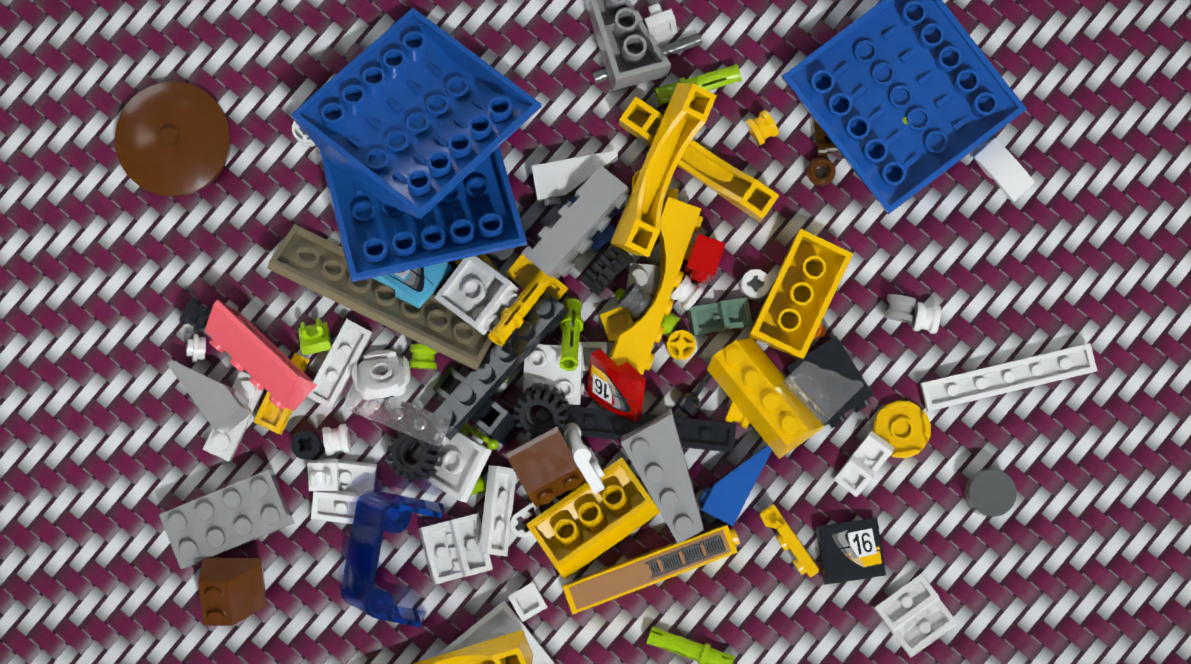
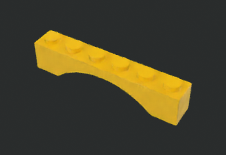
[610,83,717,257]
[619,96,779,223]
[609,197,703,375]
[413,630,533,664]

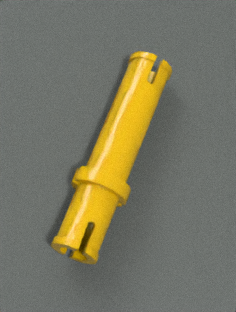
[488,269,553,346]

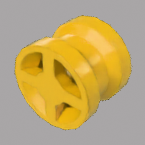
[745,110,780,146]
[666,330,696,360]
[725,401,750,429]

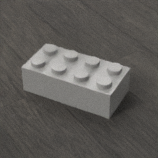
[159,470,295,569]

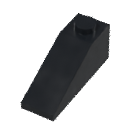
[432,366,519,446]

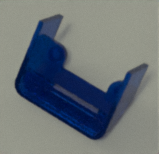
[341,490,447,627]

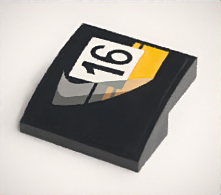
[816,518,886,585]

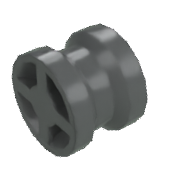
[617,282,653,319]

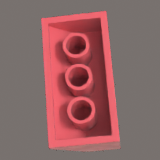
[205,300,317,411]

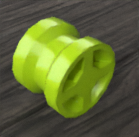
[408,344,438,370]

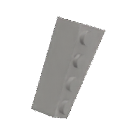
[584,0,671,91]
[521,164,631,279]
[620,409,704,544]

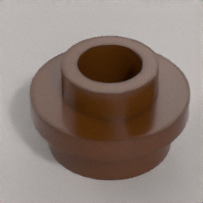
[807,157,836,186]

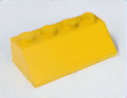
[748,229,853,359]
[707,338,825,459]
[526,457,660,579]

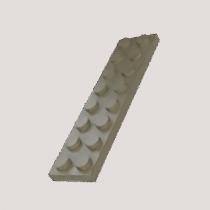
[267,224,493,370]

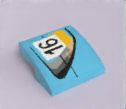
[373,262,453,308]

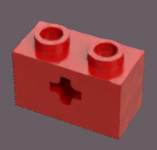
[684,234,726,284]

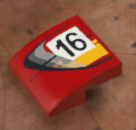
[587,349,646,422]

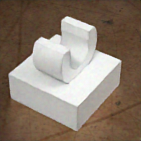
[644,3,678,40]
[307,459,340,491]

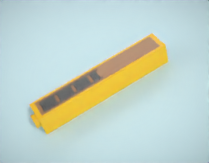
[562,523,740,614]

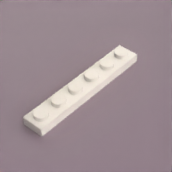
[920,343,1097,412]

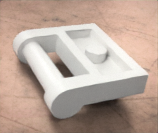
[563,423,605,494]

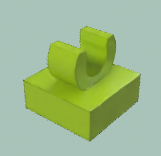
[298,318,332,356]

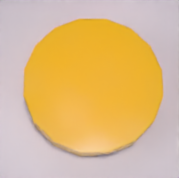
[872,401,931,458]

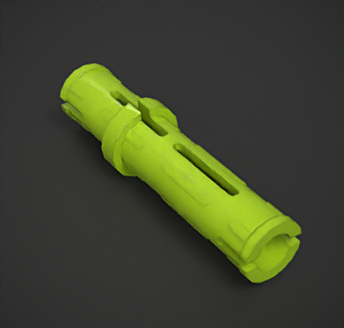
[654,64,742,106]
[559,298,583,371]
[646,626,735,664]

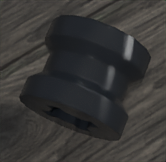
[179,297,212,334]
[291,430,323,460]

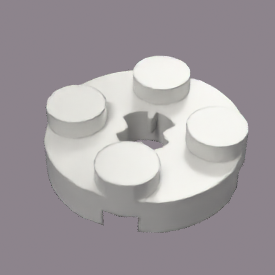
[351,350,411,400]

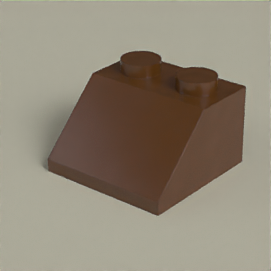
[505,427,586,507]
[198,558,266,626]

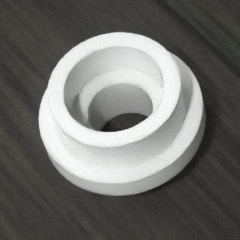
[186,333,206,362]

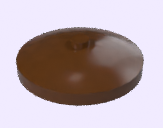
[115,82,232,197]

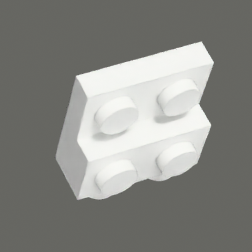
[434,256,519,335]

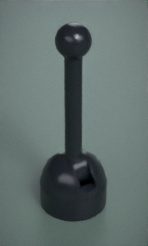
[675,372,712,417]

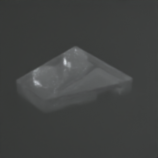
[782,361,864,424]

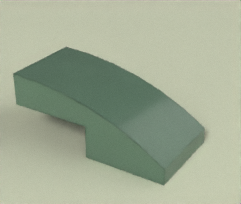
[687,297,753,336]

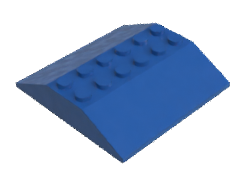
[782,0,1027,215]
[291,8,541,219]
[319,147,527,282]

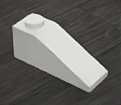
[531,150,618,207]

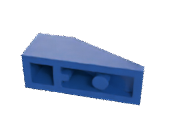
[699,446,772,526]

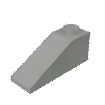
[167,360,252,434]

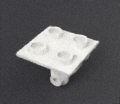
[523,344,584,405]

